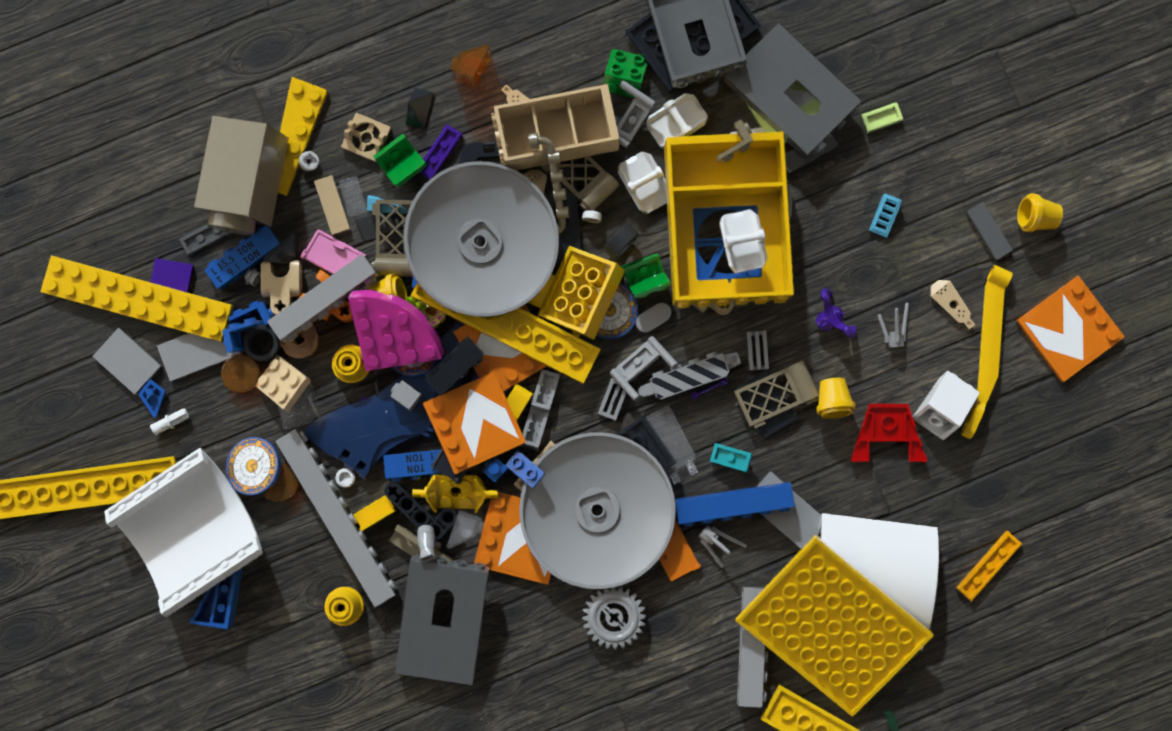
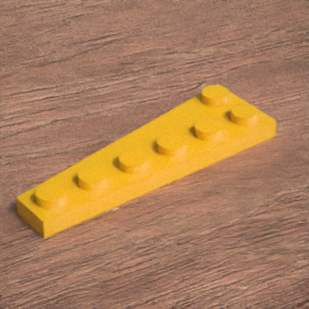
[278,77,328,196]

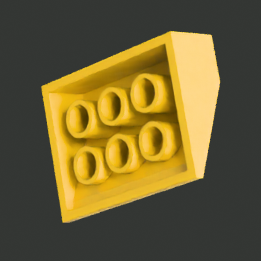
[538,246,625,340]

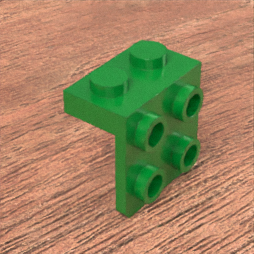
[603,49,647,98]
[373,134,427,187]
[622,253,671,298]

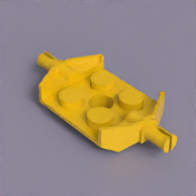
[412,475,498,513]

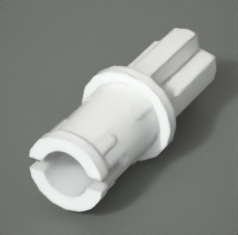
[150,409,189,436]

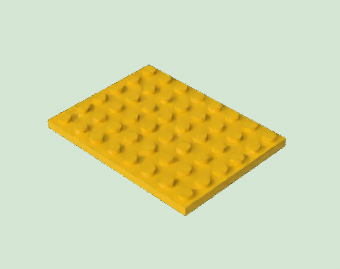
[736,535,934,717]

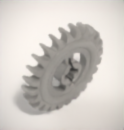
[582,586,646,650]

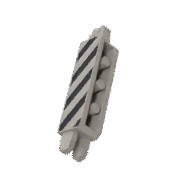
[638,351,741,400]

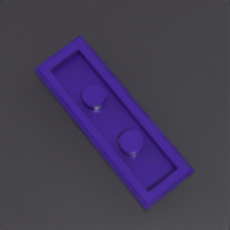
[418,124,463,180]

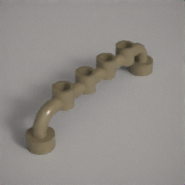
[529,133,569,234]

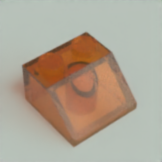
[450,44,492,89]

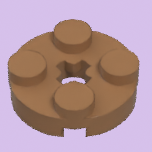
[280,326,319,359]

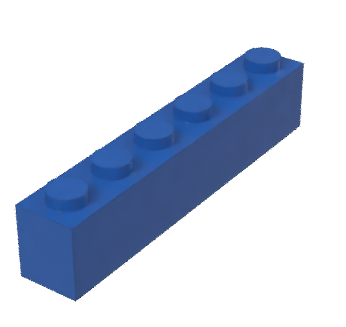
[675,482,795,526]

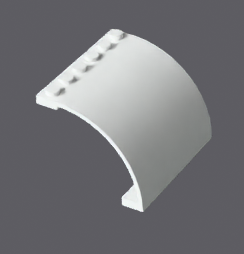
[105,448,263,618]
[819,513,939,651]

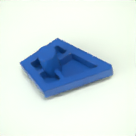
[138,379,166,418]

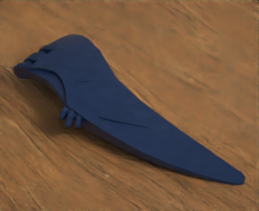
[305,321,471,480]

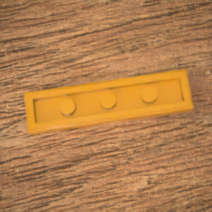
[956,531,1022,602]

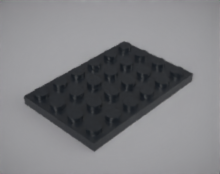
[625,0,761,93]

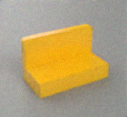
[353,495,397,531]

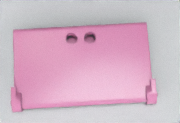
[300,229,366,274]

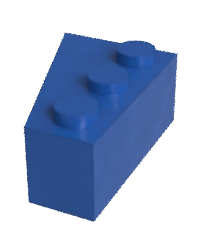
[189,569,243,629]

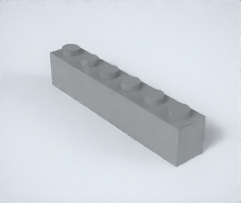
[267,254,379,342]
[737,587,768,707]

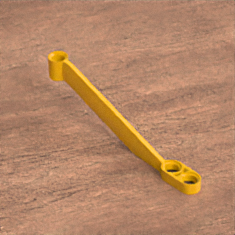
[961,265,1012,439]

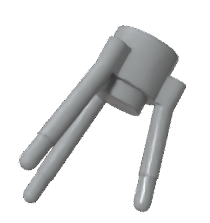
[878,303,909,347]
[698,525,747,568]

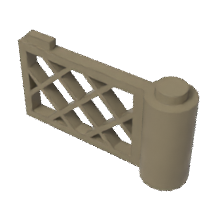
[540,156,619,211]
[372,199,413,277]
[734,360,819,428]

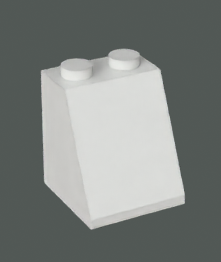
[913,371,980,440]

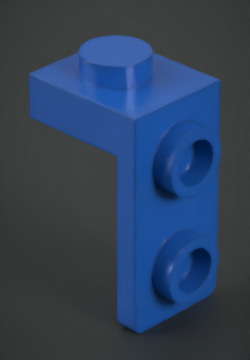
[228,300,275,327]
[222,318,264,353]
[505,450,545,488]

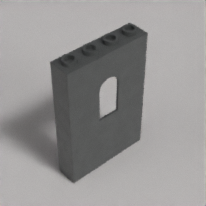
[647,0,747,88]
[724,23,861,159]
[395,554,490,685]

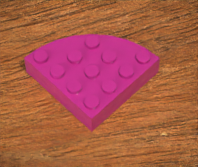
[348,290,445,371]

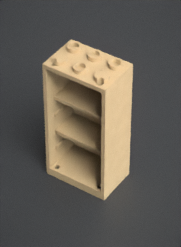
[491,84,619,171]

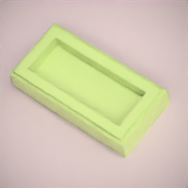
[860,102,904,134]

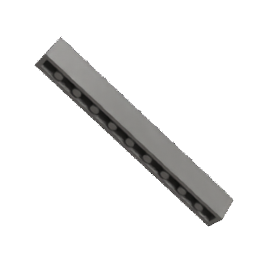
[276,429,398,607]

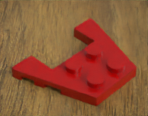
[851,404,927,462]

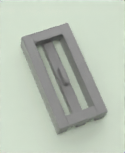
[746,331,769,371]
[598,378,626,421]

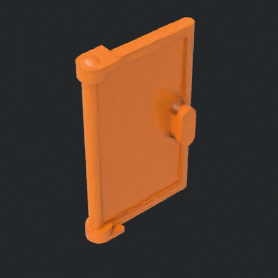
[659,517,701,582]

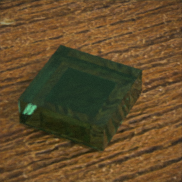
[883,710,899,731]

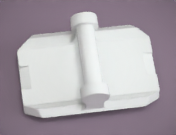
[646,93,708,148]
[618,152,667,214]
[720,210,768,273]

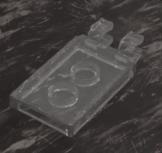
[646,405,698,484]

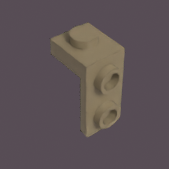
[717,120,753,163]

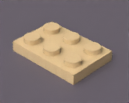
[255,354,311,412]

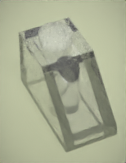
[447,510,484,549]

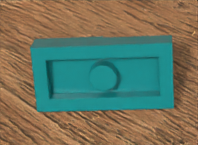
[710,443,753,472]

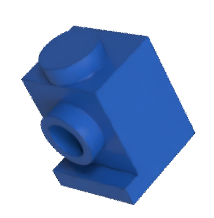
[482,456,508,482]

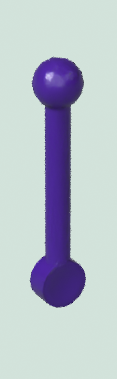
[691,378,728,399]

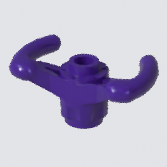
[815,288,857,338]

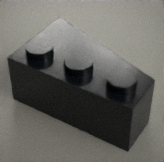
[425,336,484,396]

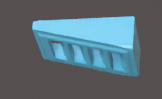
[869,194,902,238]
[367,195,408,214]

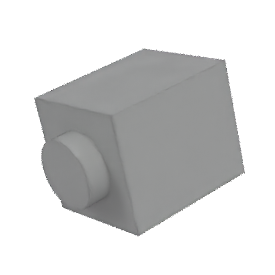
[391,381,422,412]

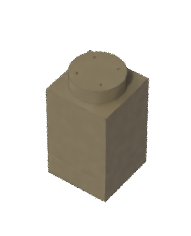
[194,116,289,236]

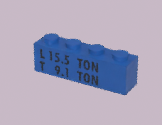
[204,225,281,291]
[383,450,441,482]

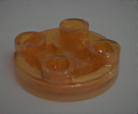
[221,354,262,393]
[263,463,299,502]

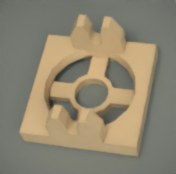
[341,113,392,163]

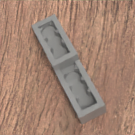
[520,369,560,451]

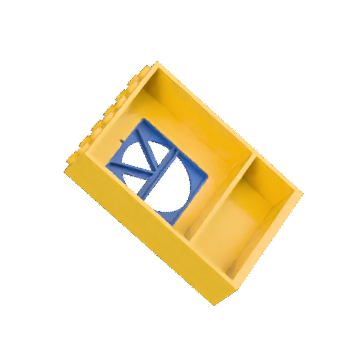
[664,132,794,308]

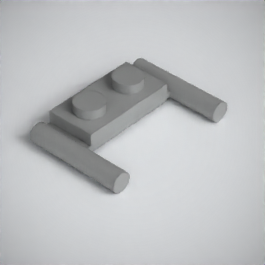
[617,80,655,148]
[610,336,678,401]

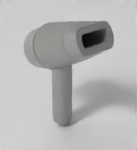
[417,525,441,563]

